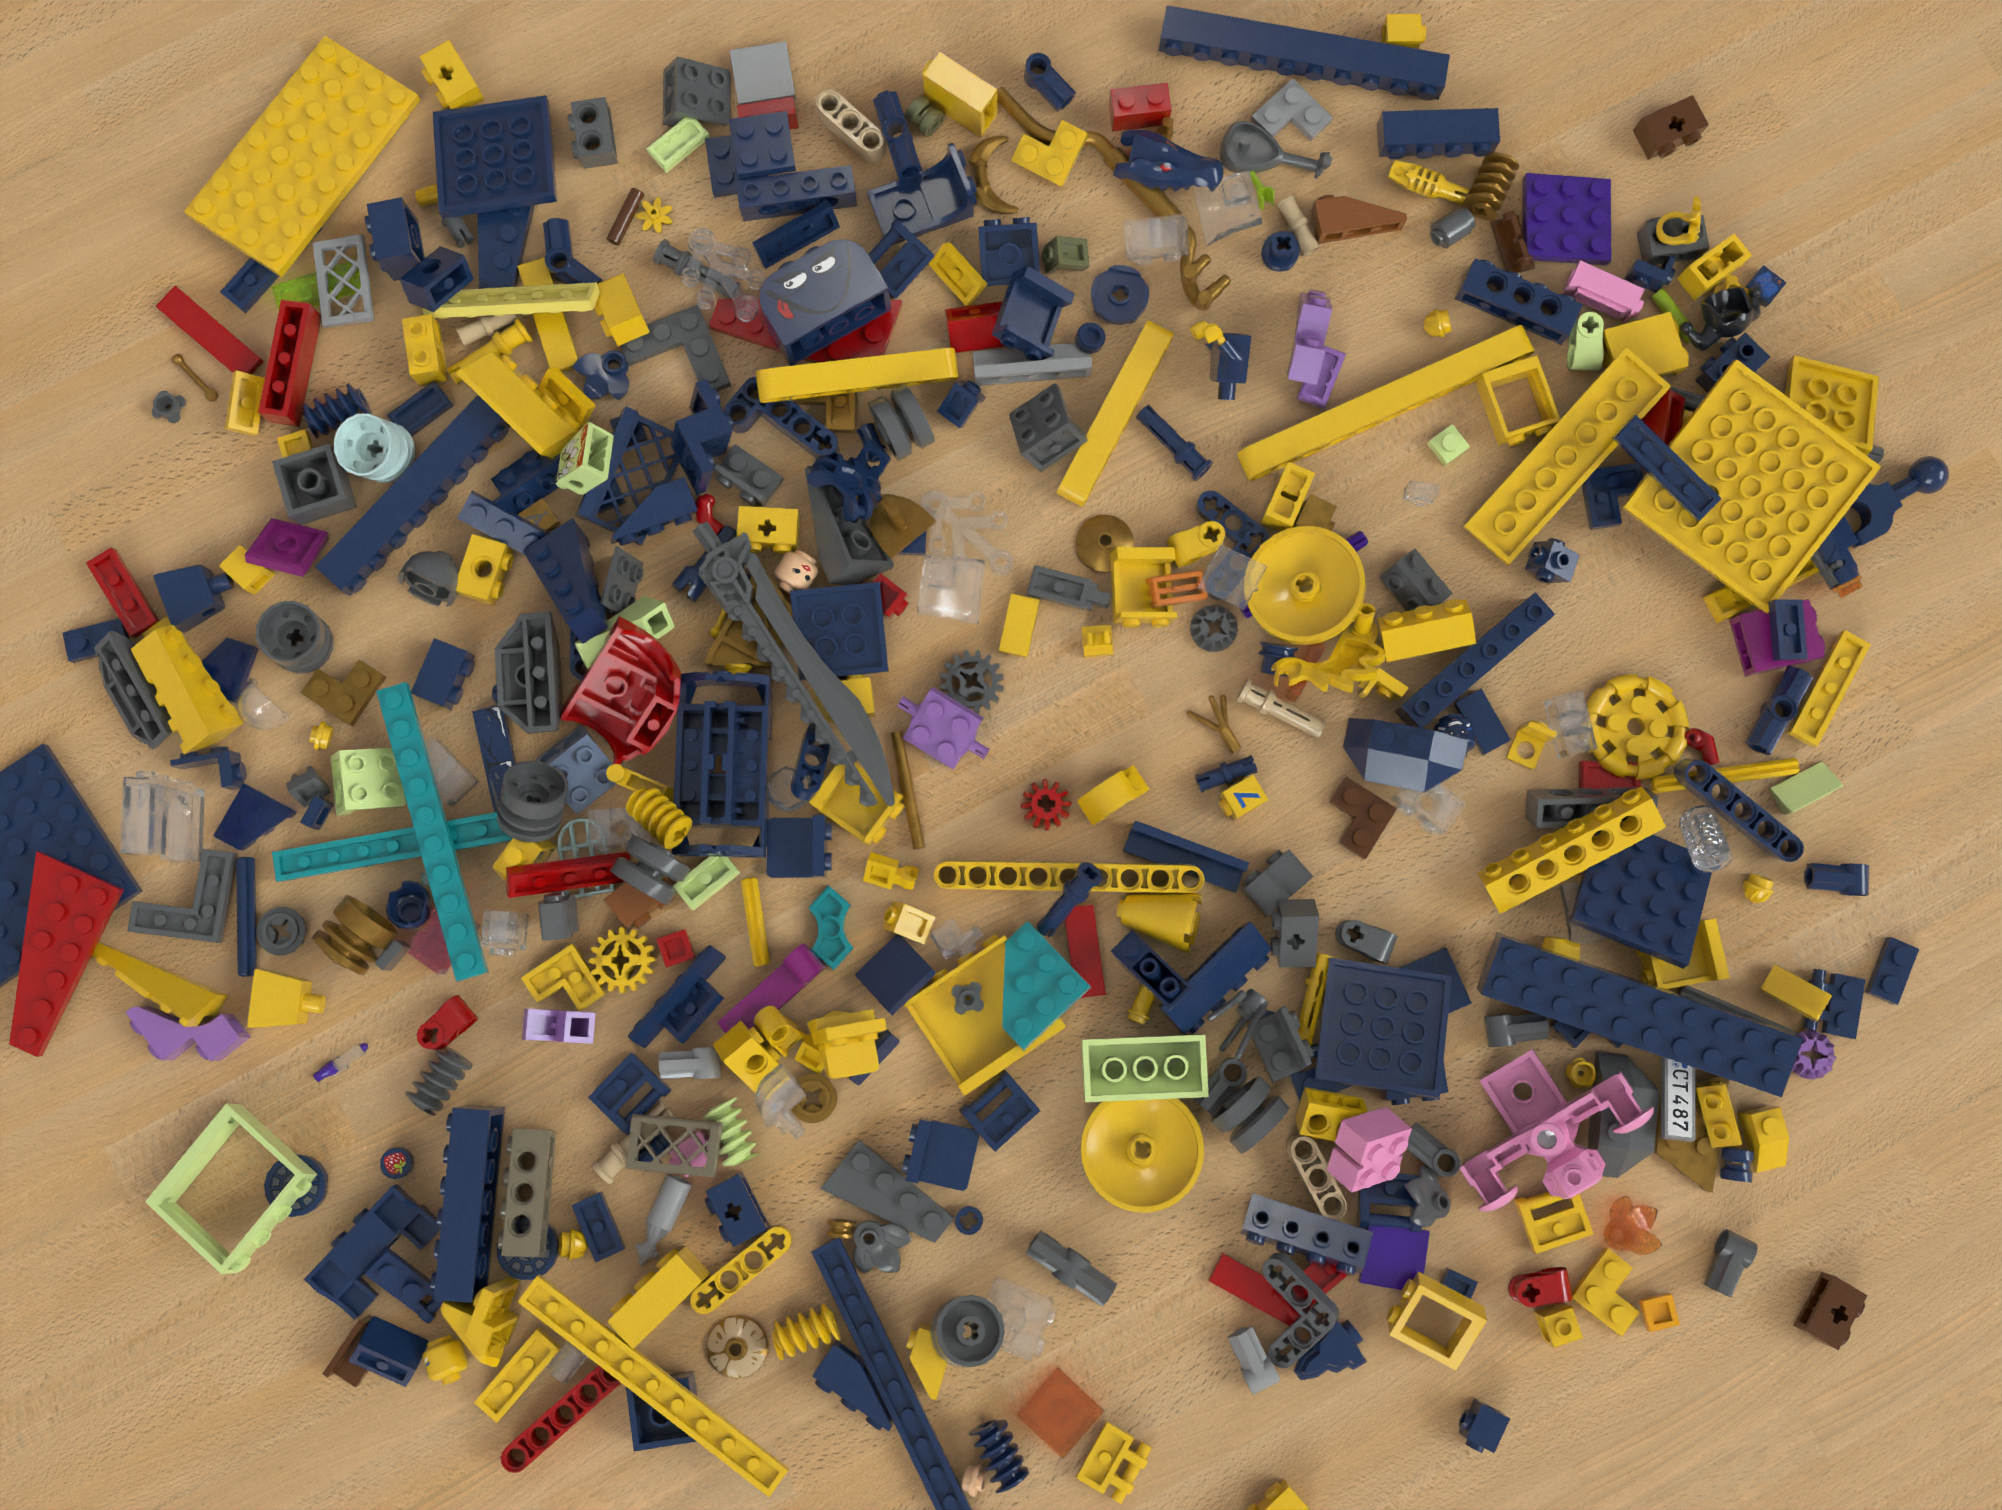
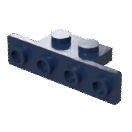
[491,449,561,515]
[628,945,726,1048]

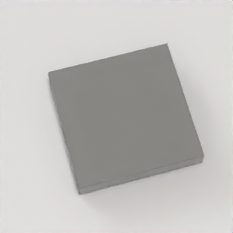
[730,41,796,105]

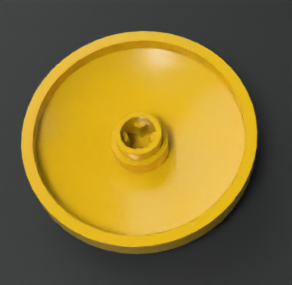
[1244,526,1366,645]
[1080,1098,1204,1213]

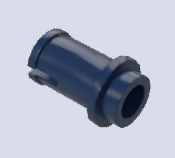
[856,423,887,463]
[638,1132,670,1171]

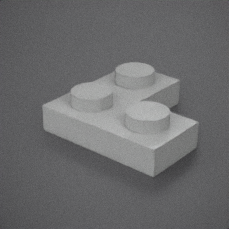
[1251,79,1333,141]

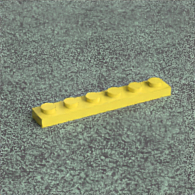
[422,282,600,319]

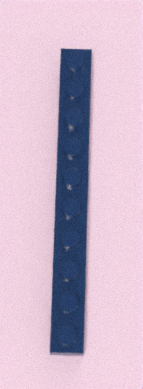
[811,1238,972,1510]

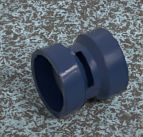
[1720,1147,1754,1183]

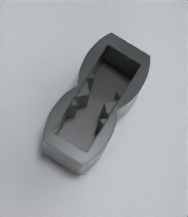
[1242,849,1313,917]
[538,890,579,941]

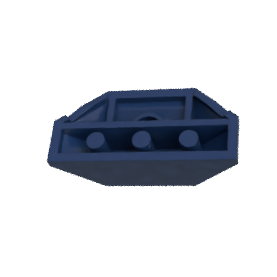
[1343,718,1469,793]

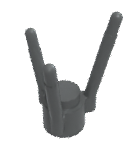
[1207,989,1268,1060]

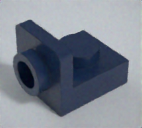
[937,380,986,428]

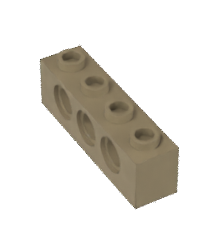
[498,1129,556,1258]

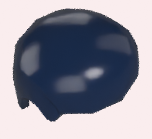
[386,881,433,929]

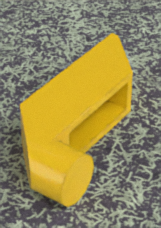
[606,764,674,803]

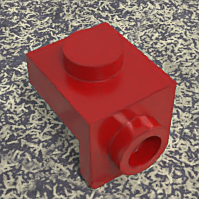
[873,573,909,618]

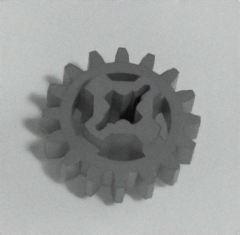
[940,650,1004,714]

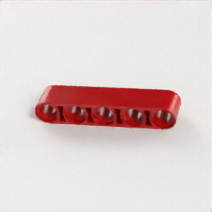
[501,1365,621,1473]

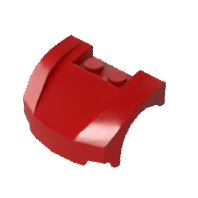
[560,616,681,764]

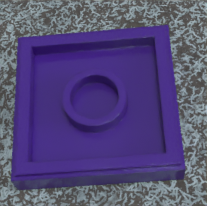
[1358,1226,1430,1290]

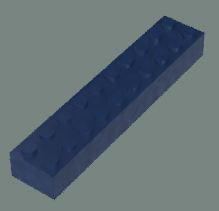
[1476,932,1803,1097]

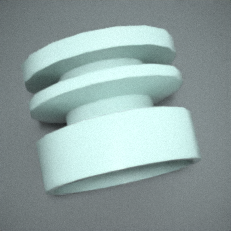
[334,414,415,483]

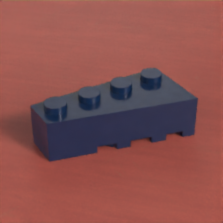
[523,518,608,644]

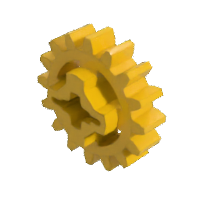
[589,927,657,994]

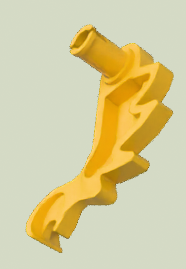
[1271,603,1386,693]

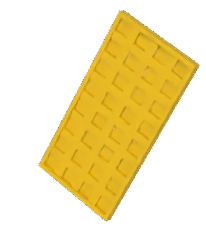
[184,36,421,278]

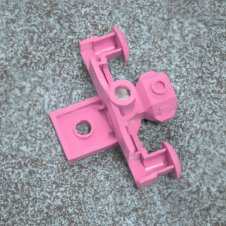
[1460,1048,1654,1212]

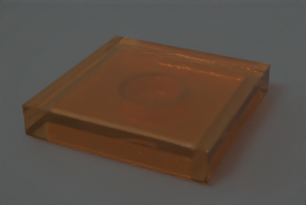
[1017,1367,1104,1459]

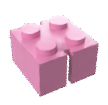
[1327,1107,1412,1193]

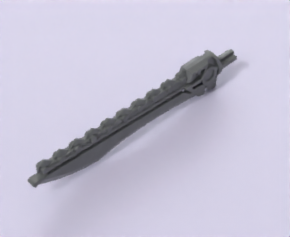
[693,522,895,807]

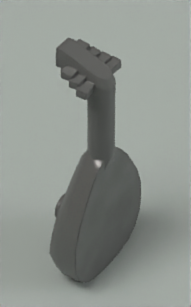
[1220,121,1333,179]

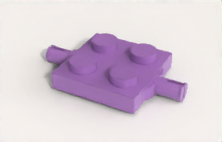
[897,687,990,769]

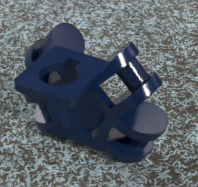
[807,439,891,521]

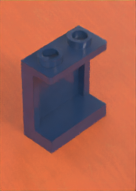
[991,266,1075,361]

